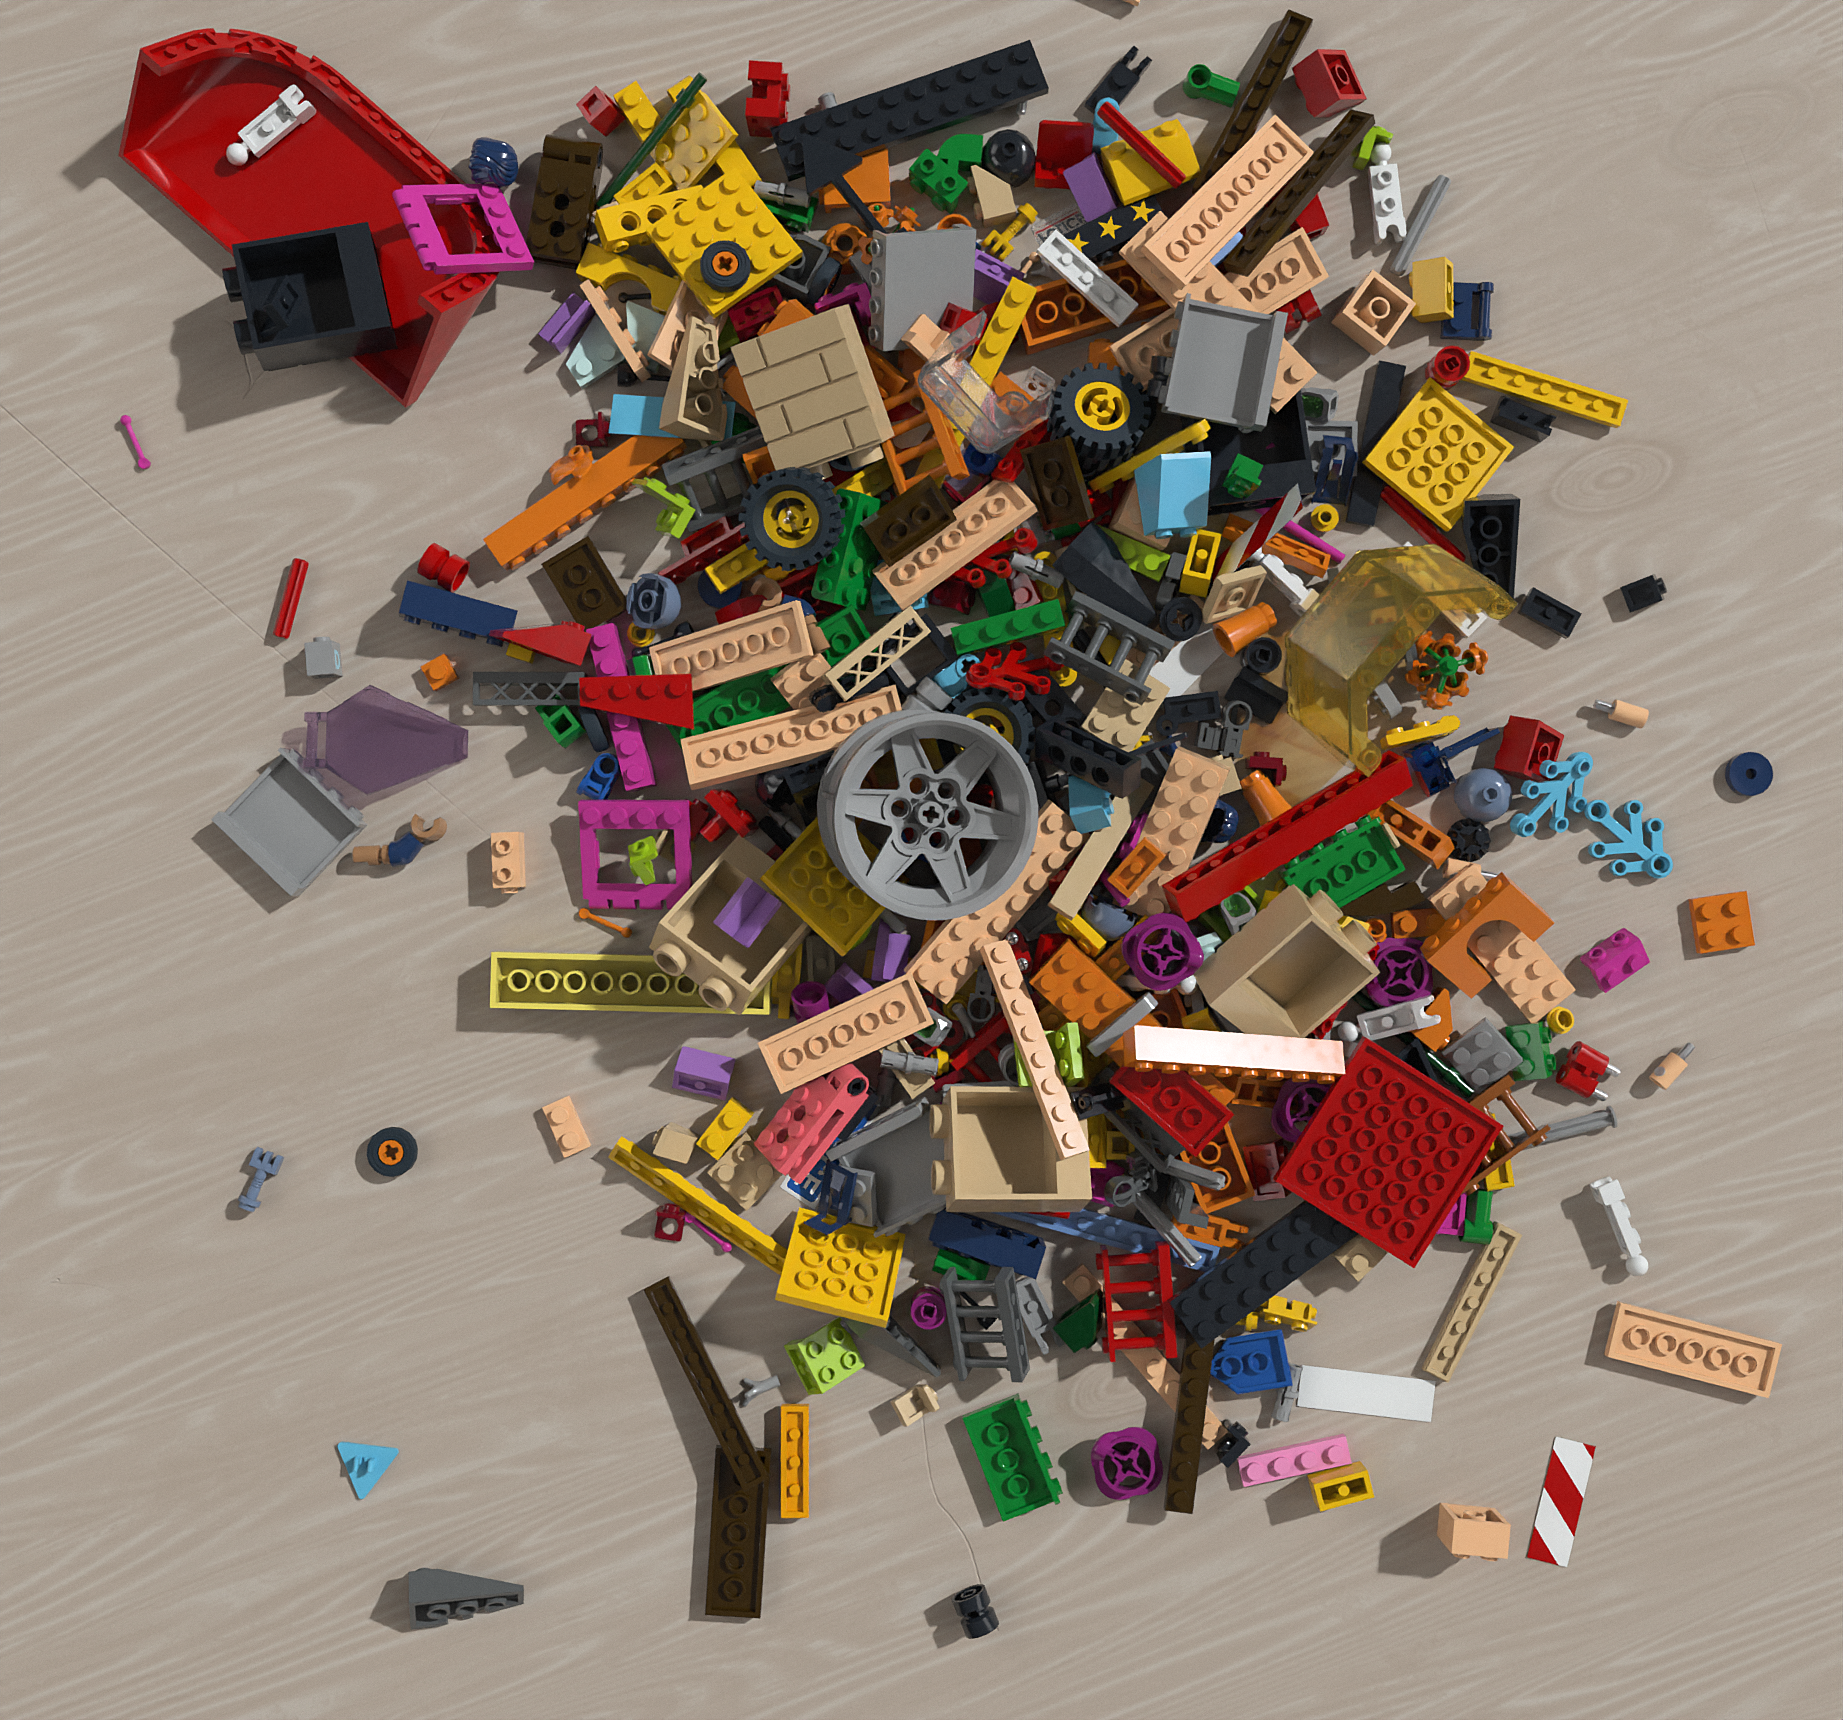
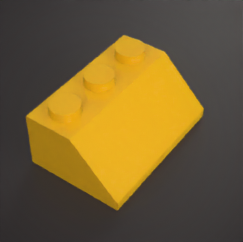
[1100,119,1201,206]

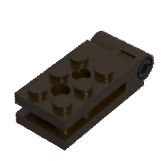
[526,134,603,270]

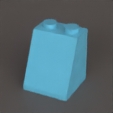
[1134,452,1211,539]

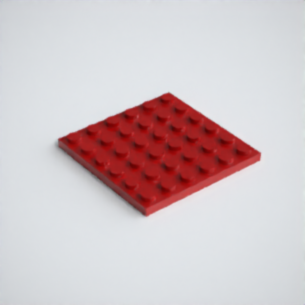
[1273,1036,1504,1268]

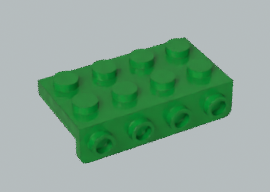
[812,488,888,611]
[1278,815,1406,908]
[962,1393,1063,1522]

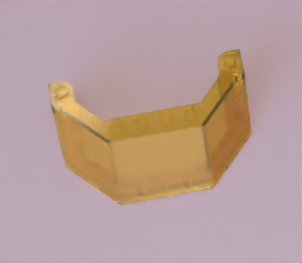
[1285,544,1518,777]

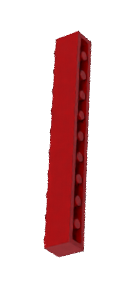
[1162,750,1413,922]

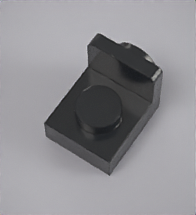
[1620,574,1667,613]
[1216,1419,1251,1468]

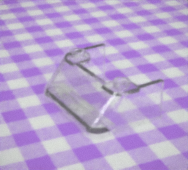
[918,311,1055,454]

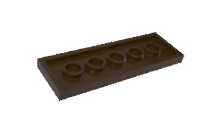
[705,1445,772,1619]

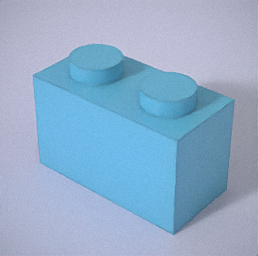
[1068,775,1114,834]

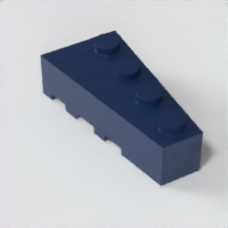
[399,580,518,647]
[928,1207,1046,1279]

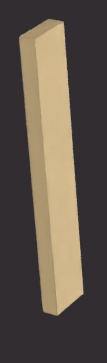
[1047,778,1154,921]
[1421,1221,1522,1383]

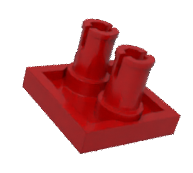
[700,789,759,842]

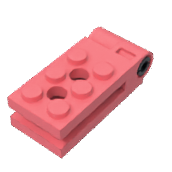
[753,1062,869,1184]

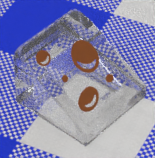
[1021,366,1055,403]

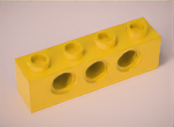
[594,185,703,253]

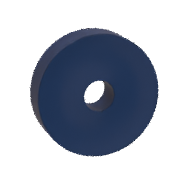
[698,570,743,609]
[1725,752,1773,796]

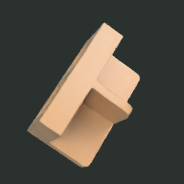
[901,314,961,378]

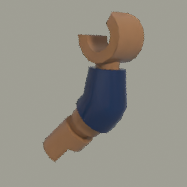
[750,577,830,655]
[353,814,447,867]

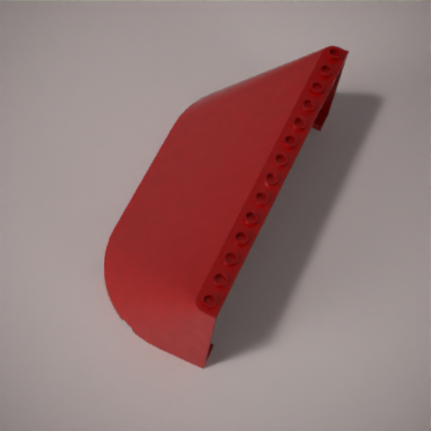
[118,28,503,408]

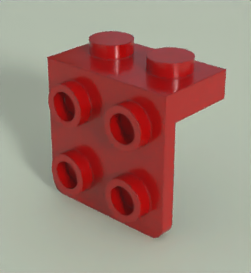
[1034,120,1094,189]

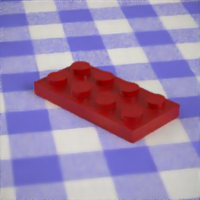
[1109,1063,1234,1157]

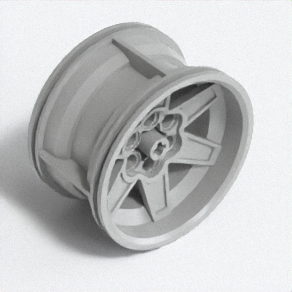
[817,709,1038,920]

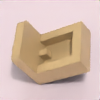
[891,1384,940,1427]

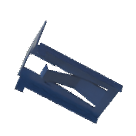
[1311,435,1358,507]
[1433,727,1500,783]
[804,1159,858,1235]

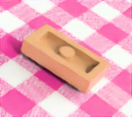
[542,1096,591,1158]

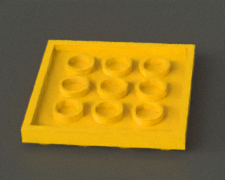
[646,167,803,319]
[1362,378,1514,532]
[760,817,910,956]
[775,1207,906,1328]

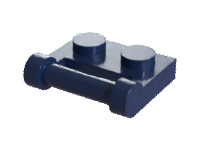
[1440,282,1494,341]

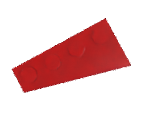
[579,674,694,730]

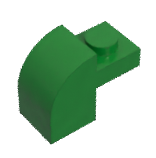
[937,134,984,173]
[535,695,586,749]

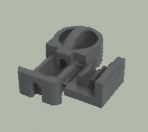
[1155,552,1187,611]
[1194,700,1252,758]
[967,965,997,1022]
[1104,1150,1158,1207]

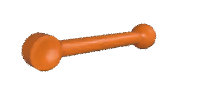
[579,908,632,938]

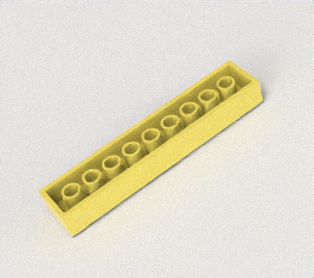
[490,951,772,1015]

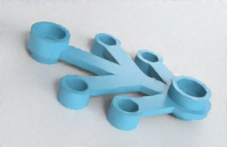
[1510,751,1593,837]
[1584,800,1673,879]

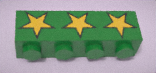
[951,599,1066,657]

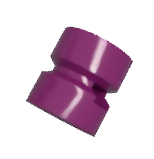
[791,981,830,1024]
[911,1286,947,1330]

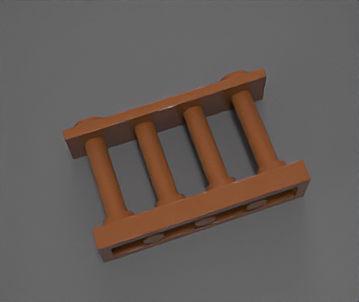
[1461,1074,1551,1196]

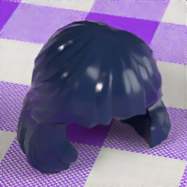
[468,137,519,188]
[1200,799,1239,844]

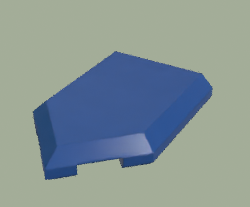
[1210,1329,1293,1394]

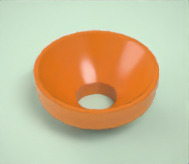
[821,223,867,275]

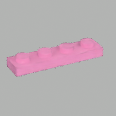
[1237,1433,1352,1487]

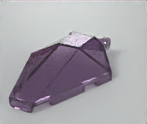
[303,685,468,796]

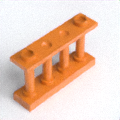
[881,368,970,497]

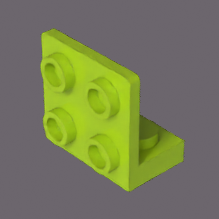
[632,477,695,539]
[1013,1023,1085,1087]
[784,1317,865,1395]

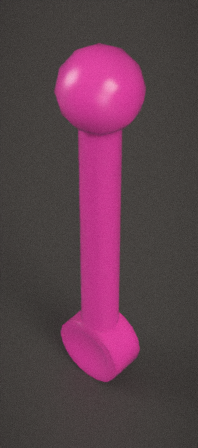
[120,415,151,469]
[685,1213,732,1252]

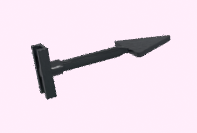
[801,133,908,235]
[1025,732,1188,809]

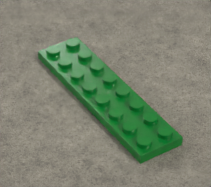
[665,604,878,751]

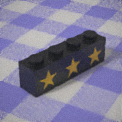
[1063,194,1164,264]

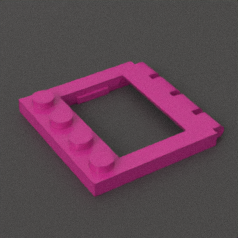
[392,183,534,274]
[578,800,693,910]

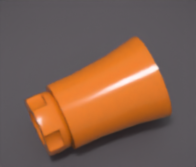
[1213,602,1277,657]
[1240,769,1292,826]

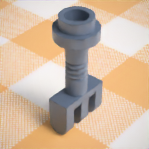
[238,1147,284,1212]

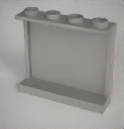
[868,224,976,351]
[1158,293,1288,432]
[211,747,367,896]
[825,1097,946,1238]

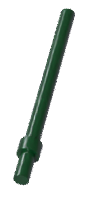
[596,72,707,207]
[1351,990,1475,1098]

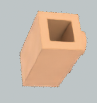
[491,832,526,894]

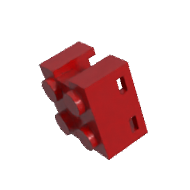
[745,60,790,138]

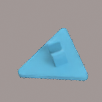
[337,1441,399,1499]

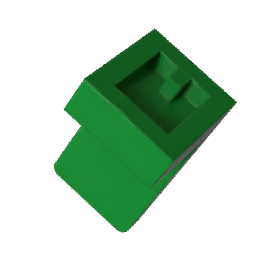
[1222,453,1263,498]

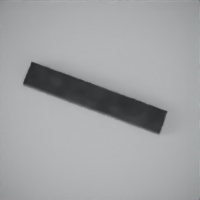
[1345,360,1406,528]

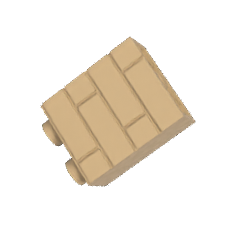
[730,304,895,480]
[649,835,813,1015]
[1193,884,1380,1038]
[929,1086,1092,1212]

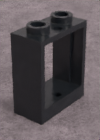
[872,613,960,700]
[783,750,835,827]

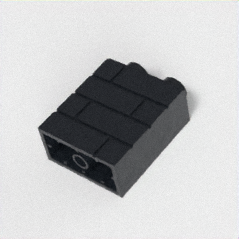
[222,222,398,371]
[1180,390,1316,516]

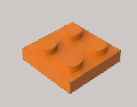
[1688,891,1755,954]

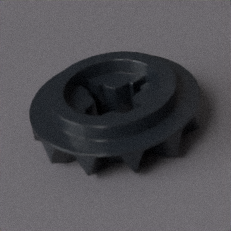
[1158,597,1202,641]
[1447,818,1491,862]

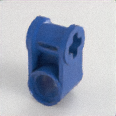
[576,753,621,800]

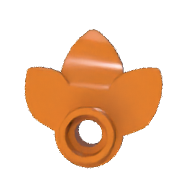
[549,445,593,485]

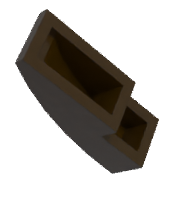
[1340,880,1426,916]

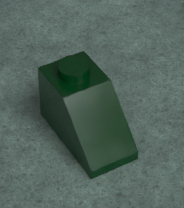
[970,559,1015,617]
[1053,1288,1103,1353]

